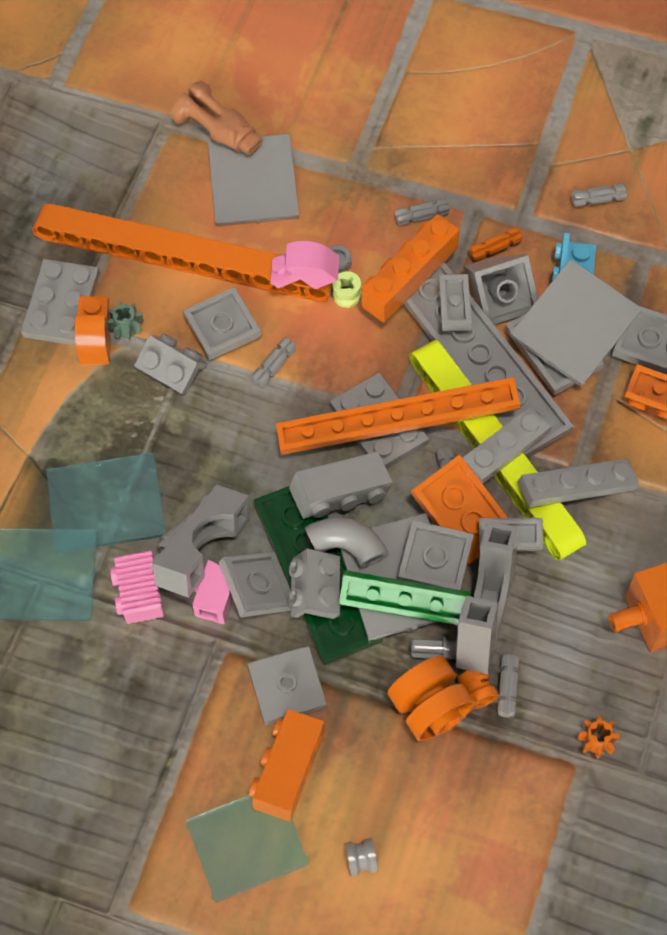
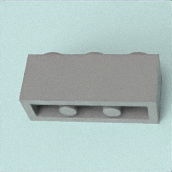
[289,452,392,519]

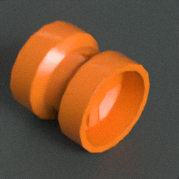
[457,670,499,709]

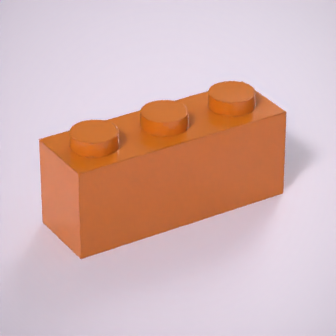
[249,709,325,822]

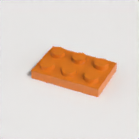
[410,454,508,566]

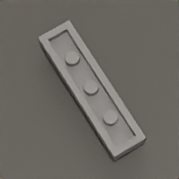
[518,459,640,507]

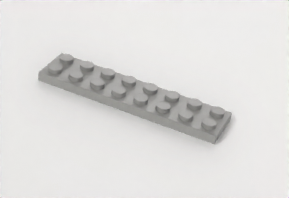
[404,262,574,458]

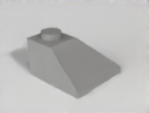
[464,254,538,325]

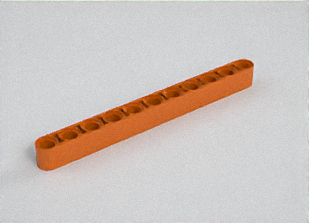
[32,203,333,302]

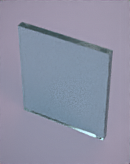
[185,795,309,903]

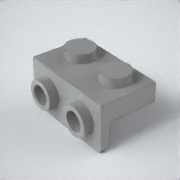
[134,333,207,394]
[288,549,340,619]

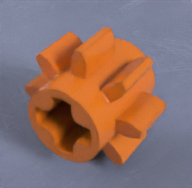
[577,715,620,759]

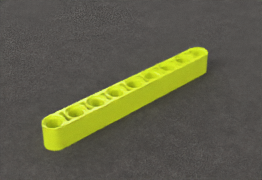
[409,340,586,561]

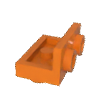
[624,364,667,420]

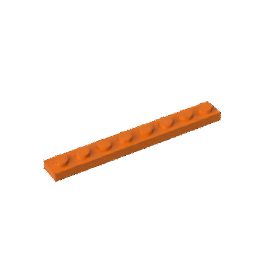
[276,377,520,455]

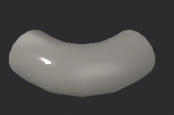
[305,517,388,568]

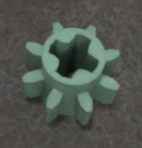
[108,302,144,340]

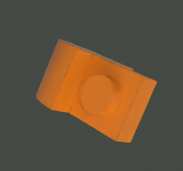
[75,296,111,364]

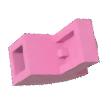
[271,241,339,289]
[192,560,232,624]

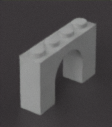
[456,521,519,675]

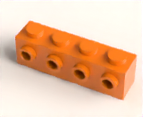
[361,214,460,323]

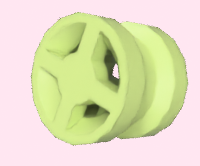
[332,271,361,308]

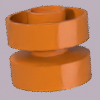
[387,655,475,742]

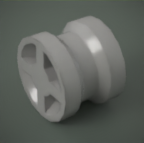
[345,838,378,877]

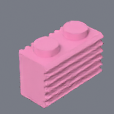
[110,550,164,624]

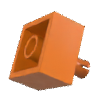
[608,563,667,652]

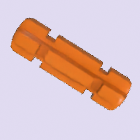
[468,227,523,261]

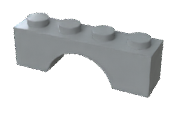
[152,485,250,598]

